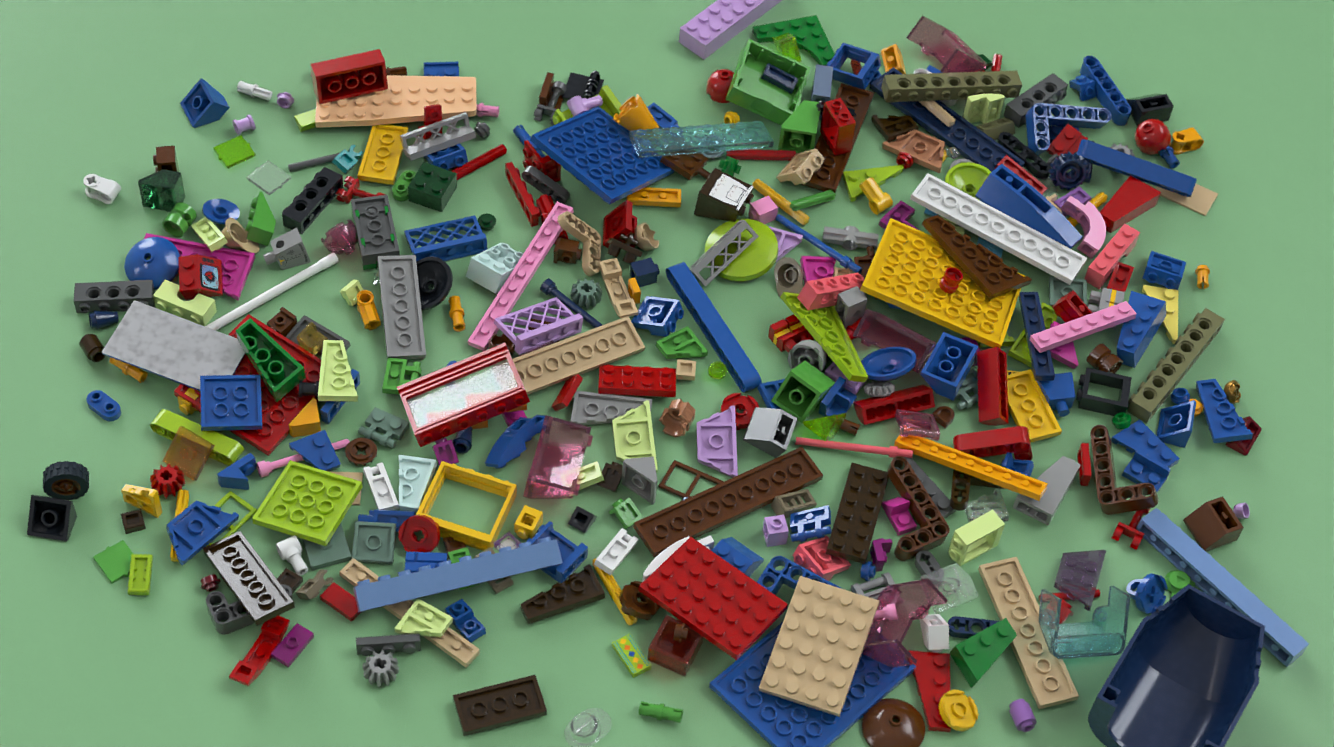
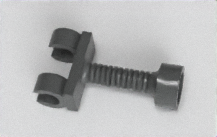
[533,81,567,125]

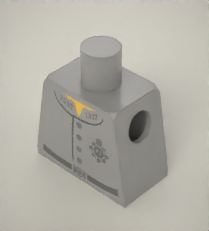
[263,228,311,270]

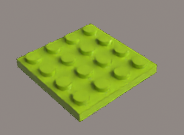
[252,460,363,546]

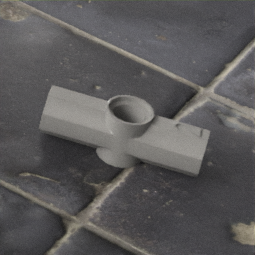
[822,226,879,250]

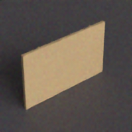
[1156,184,1218,216]

